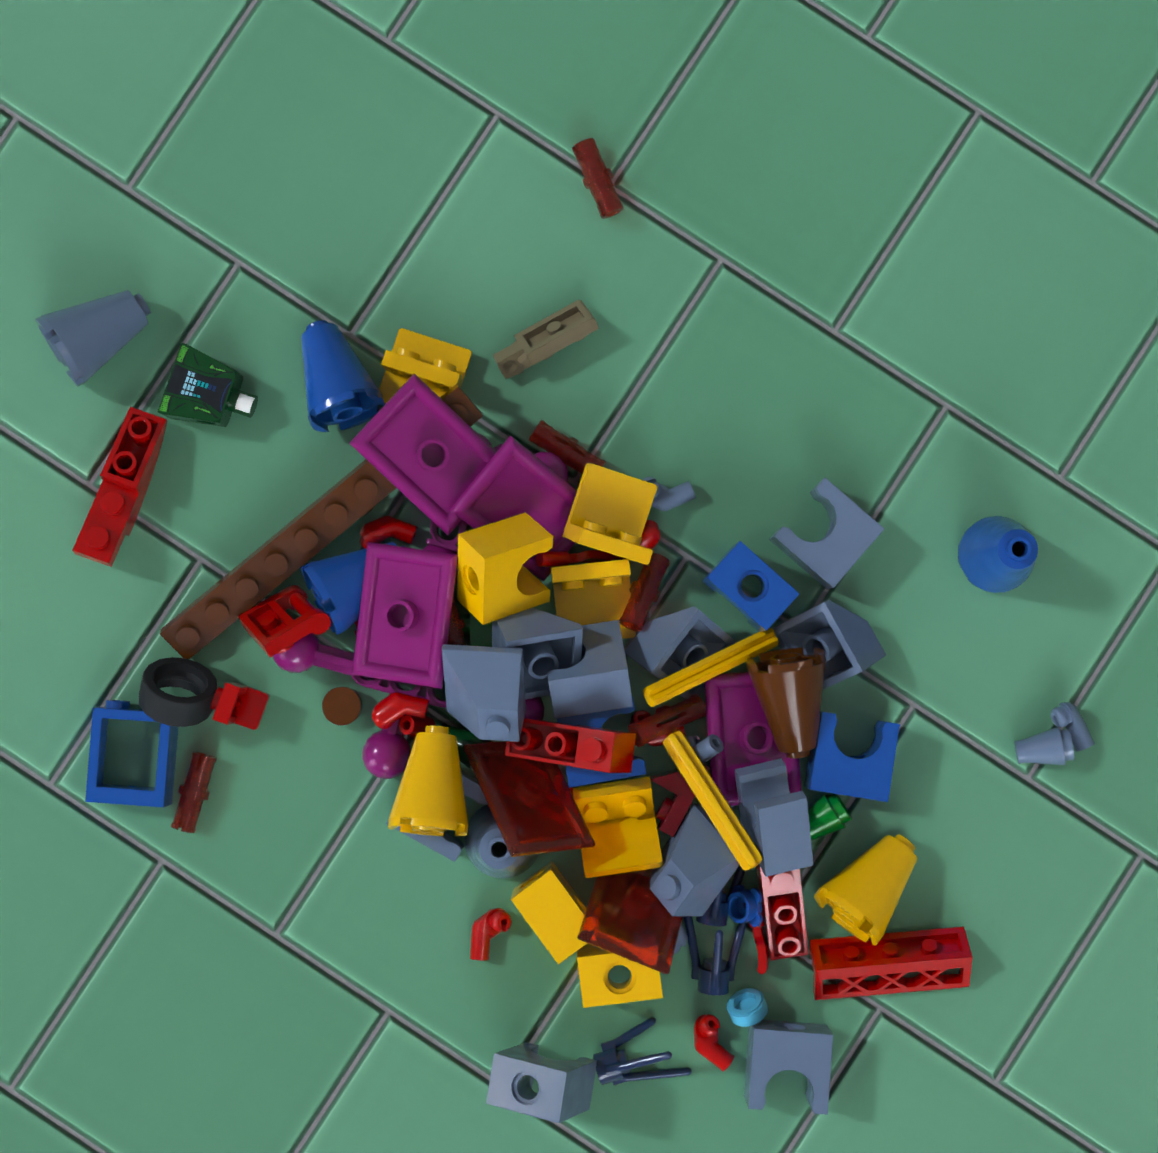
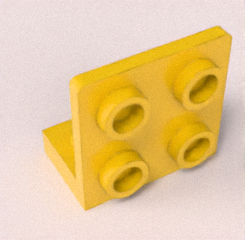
[562,463,657,565]
[551,559,636,639]
[572,776,663,878]

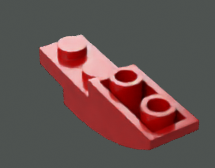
[72,407,167,567]

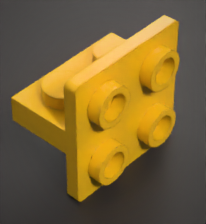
[379,328,472,404]

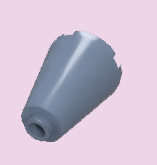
[35,290,151,387]
[464,800,542,878]

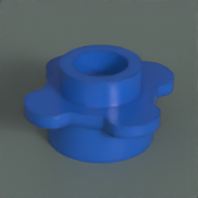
[727,884,763,927]

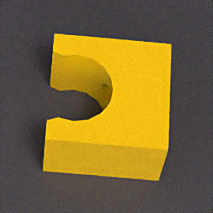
[457,512,553,625]
[511,861,599,965]
[577,935,663,1008]

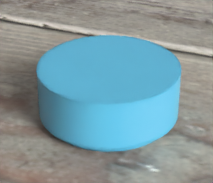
[727,988,768,1027]

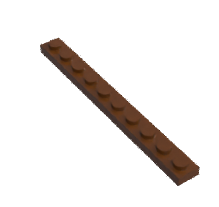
[160,384,483,659]

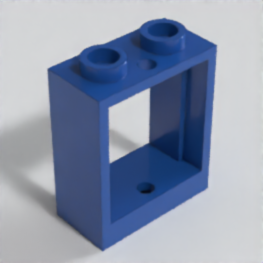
[85,700,178,807]

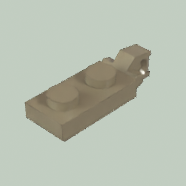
[493,300,599,379]

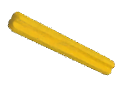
[643,628,779,707]
[663,731,763,871]

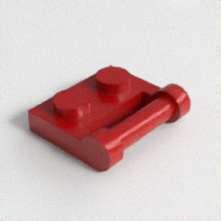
[238,585,331,657]

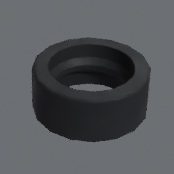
[139,657,217,727]

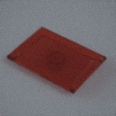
[463,741,595,857]
[577,869,683,974]

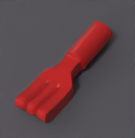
[536,550,612,567]
[749,908,769,974]

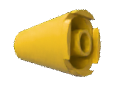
[388,725,469,836]
[814,834,917,946]

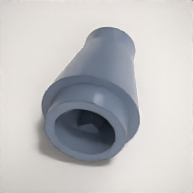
[1014,727,1075,765]

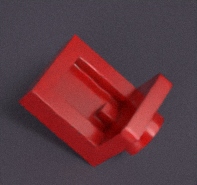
[211,682,270,730]

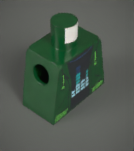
[158,343,258,427]

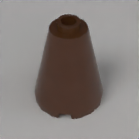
[746,647,826,759]

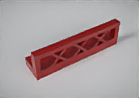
[809,927,973,1000]

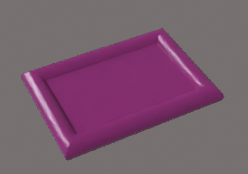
[349,373,497,535]
[450,436,577,582]
[352,542,458,689]
[704,672,802,806]

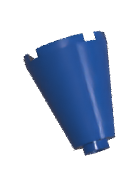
[301,320,385,432]
[958,516,1038,593]
[300,542,405,635]

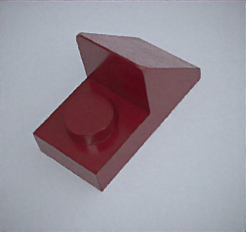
[650,764,710,837]

